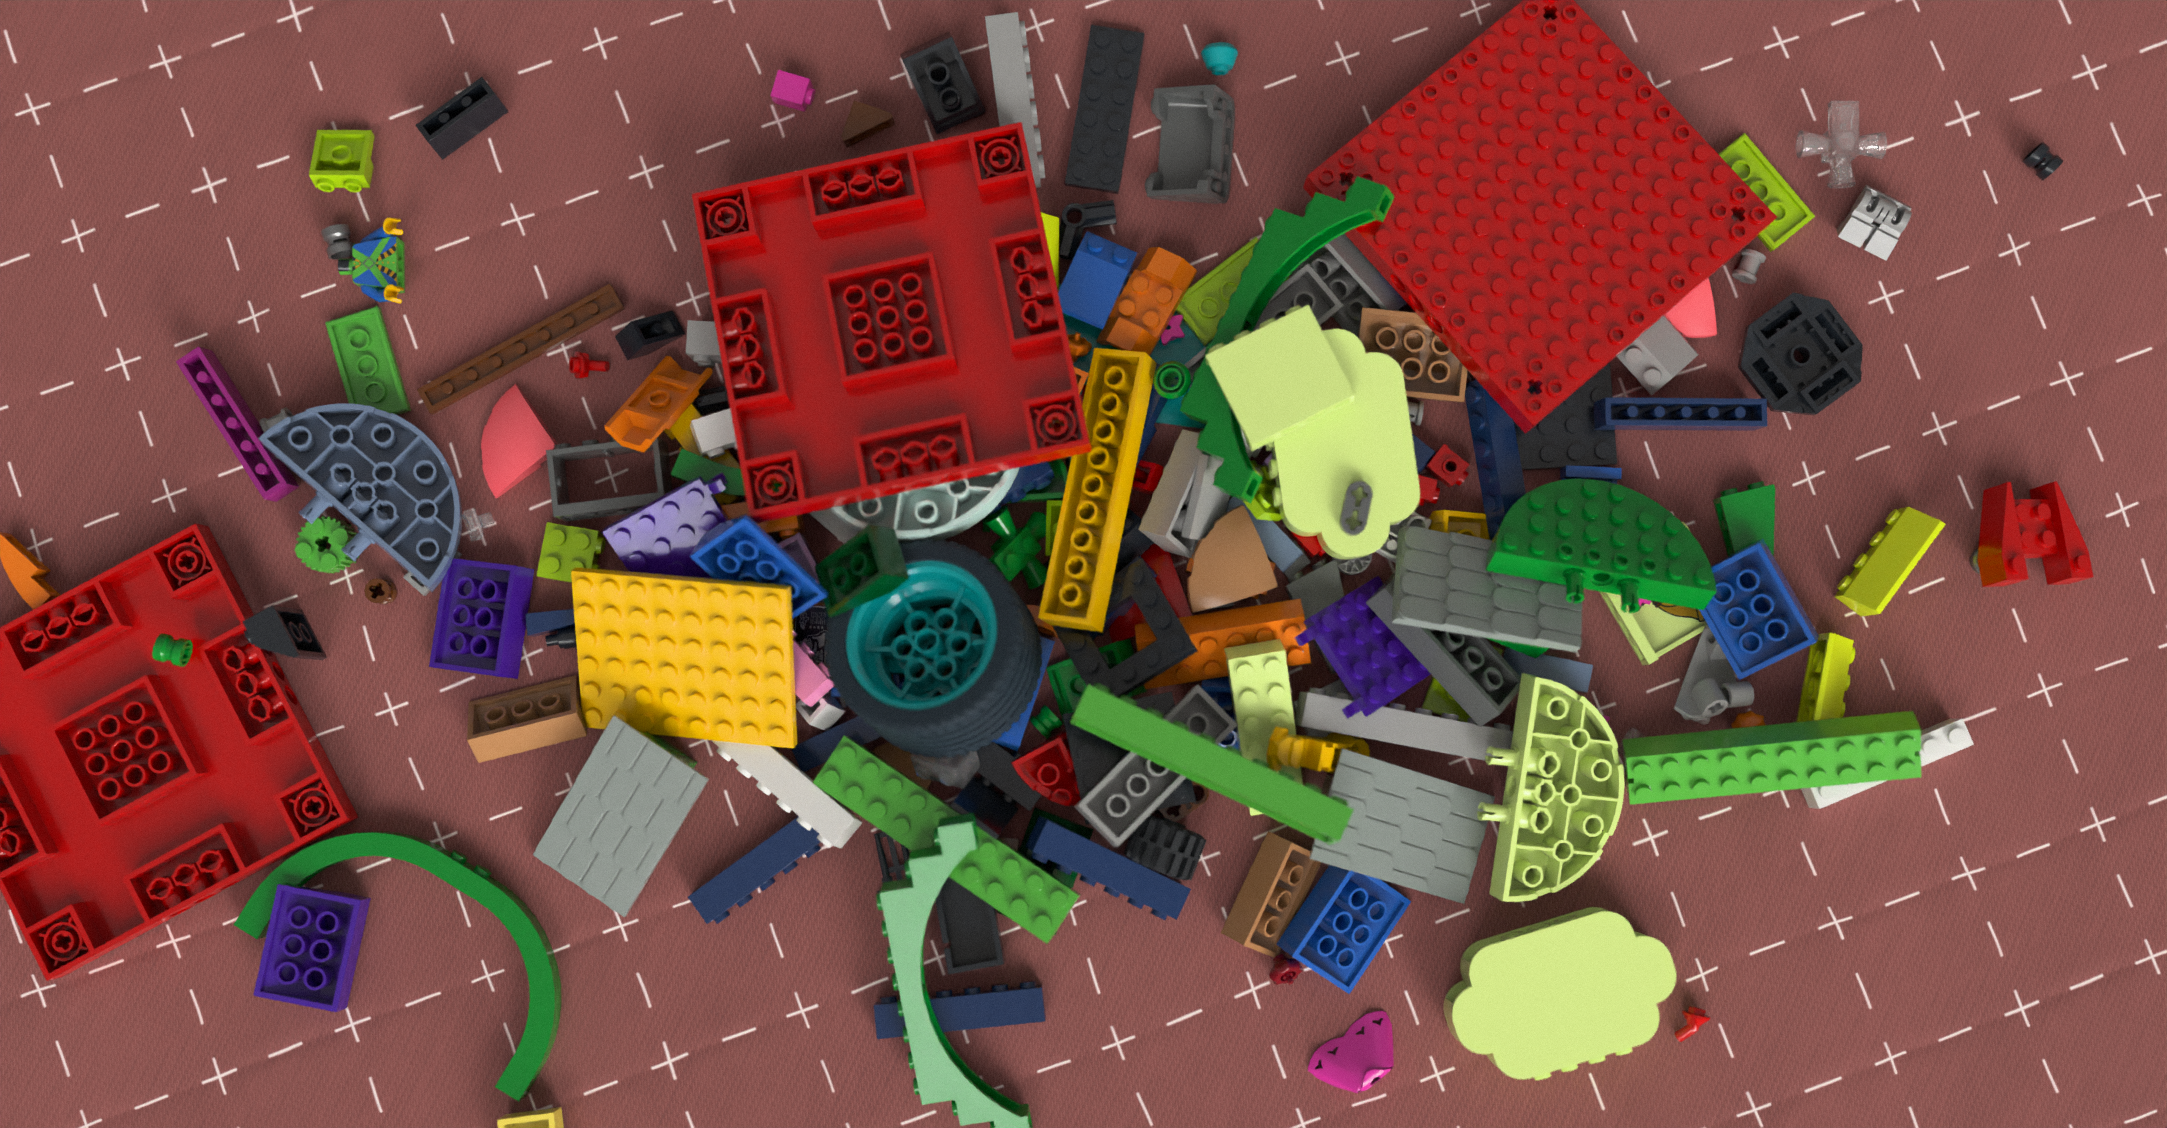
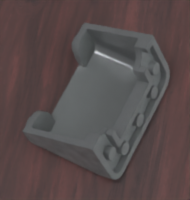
[1145,84,1235,204]

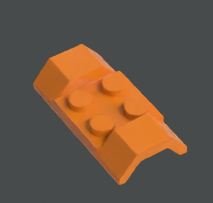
[1096,247,1197,356]
[604,355,713,453]

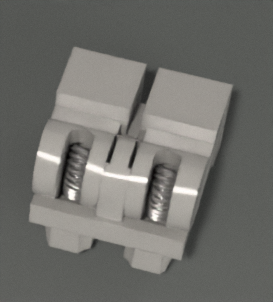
[1836,185,1912,261]

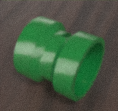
[152,633,193,667]

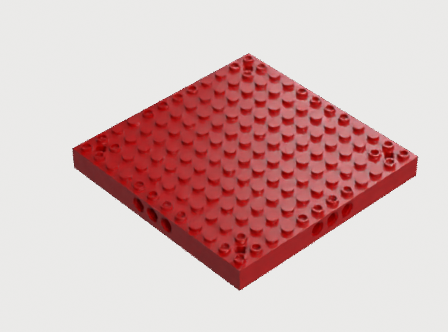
[1303,0,1777,434]
[692,122,1092,524]
[0,523,359,981]

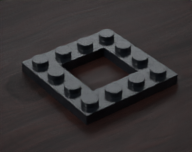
[1052,558,1198,699]

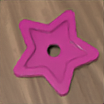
[1161,315,1185,345]

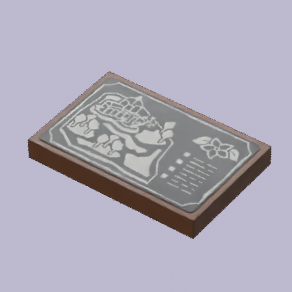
[793,603,835,688]

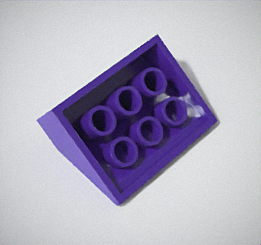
[429,558,535,679]
[253,884,371,1012]

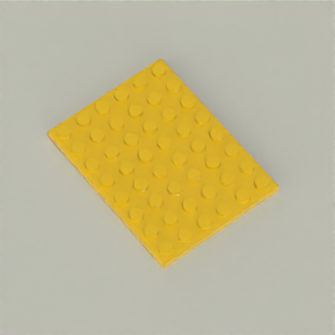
[571,567,797,748]

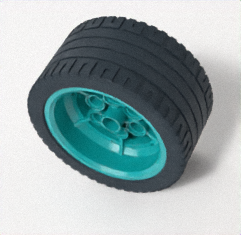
[824,539,1042,758]

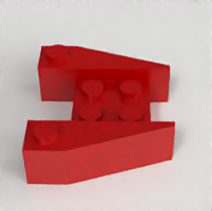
[1977,481,2093,587]

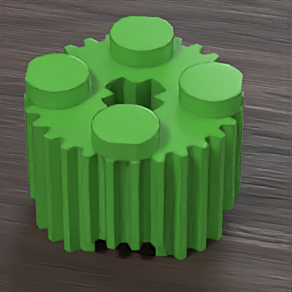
[295,516,359,574]

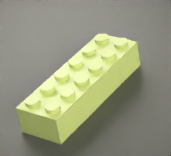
[1224,639,1303,816]

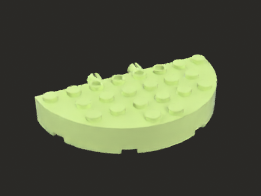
[1477,673,1624,902]

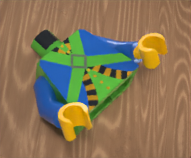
[338,217,405,304]

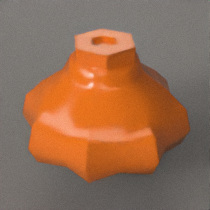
[1067,332,1092,363]
[1731,710,1766,728]

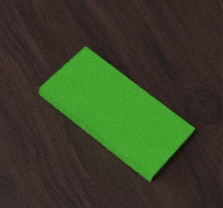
[325,306,411,415]

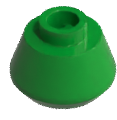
[1153,361,1191,399]

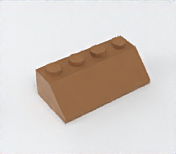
[467,675,587,763]
[1221,831,1322,958]

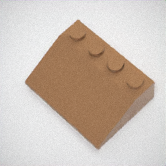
[1357,307,1468,403]

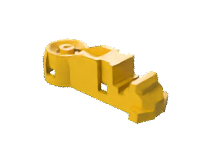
[1266,726,1370,774]

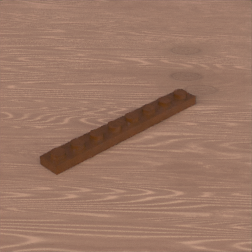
[417,284,625,415]

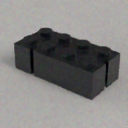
[935,876,1006,975]

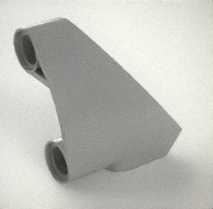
[1674,624,1754,719]

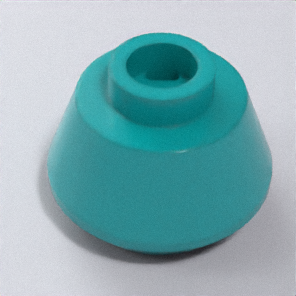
[1201,42,1238,76]

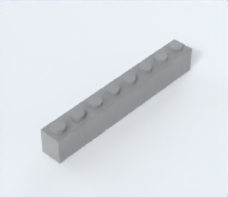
[1294,687,1513,761]

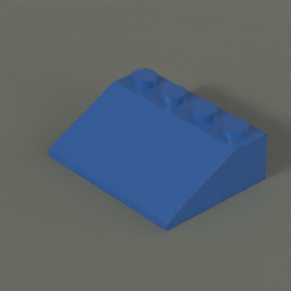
[690,515,828,619]
[1699,538,1819,680]
[1276,865,1411,994]

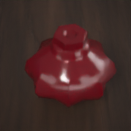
[1269,954,1303,985]

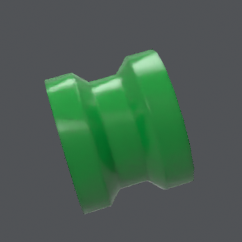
[1029,704,1063,739]

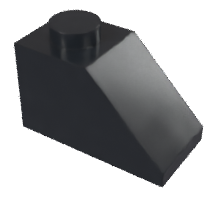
[615,310,685,361]

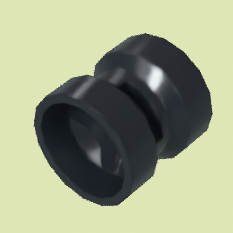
[2022,142,2064,180]

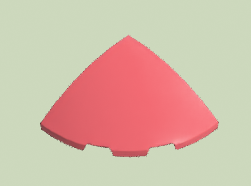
[1664,278,1717,338]
[481,384,558,498]

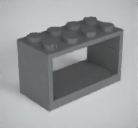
[546,437,673,522]

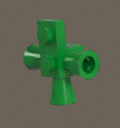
[984,506,1048,589]

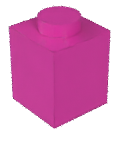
[770,70,815,112]

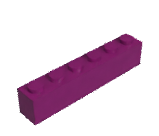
[176,346,300,502]

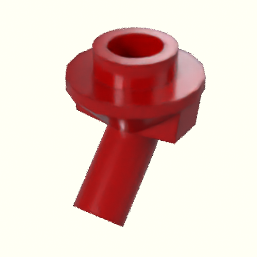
[569,351,610,379]
[1674,1006,1711,1042]

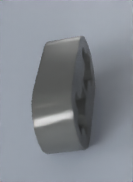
[1340,481,1372,536]

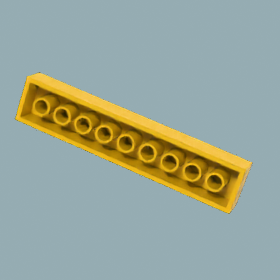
[1038,348,1157,632]

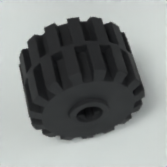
[1124,815,1207,880]

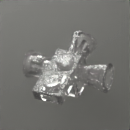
[1796,101,1887,189]

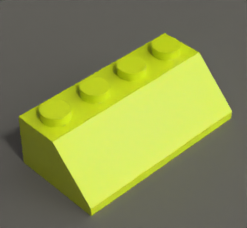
[1834,507,1945,617]
[1796,633,1855,722]

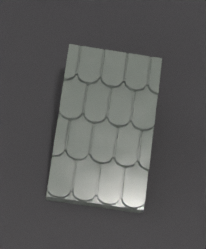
[1391,526,1582,659]
[533,716,709,917]
[1309,749,1495,904]

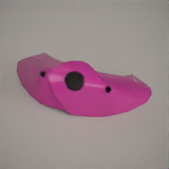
[1308,1011,1394,1093]

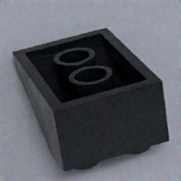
[900,32,986,134]
[950,775,1019,840]

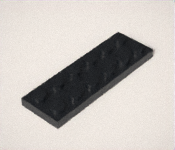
[1065,25,1145,194]

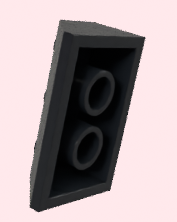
[242,605,327,660]

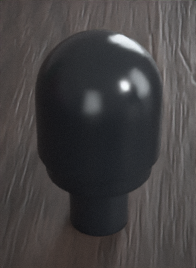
[545,626,577,649]

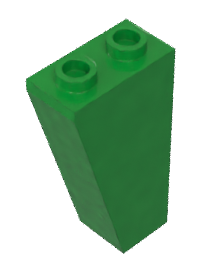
[1713,481,1775,557]

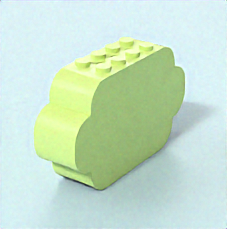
[1265,329,1420,560]
[1444,907,1676,1080]

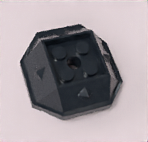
[1738,293,1863,416]

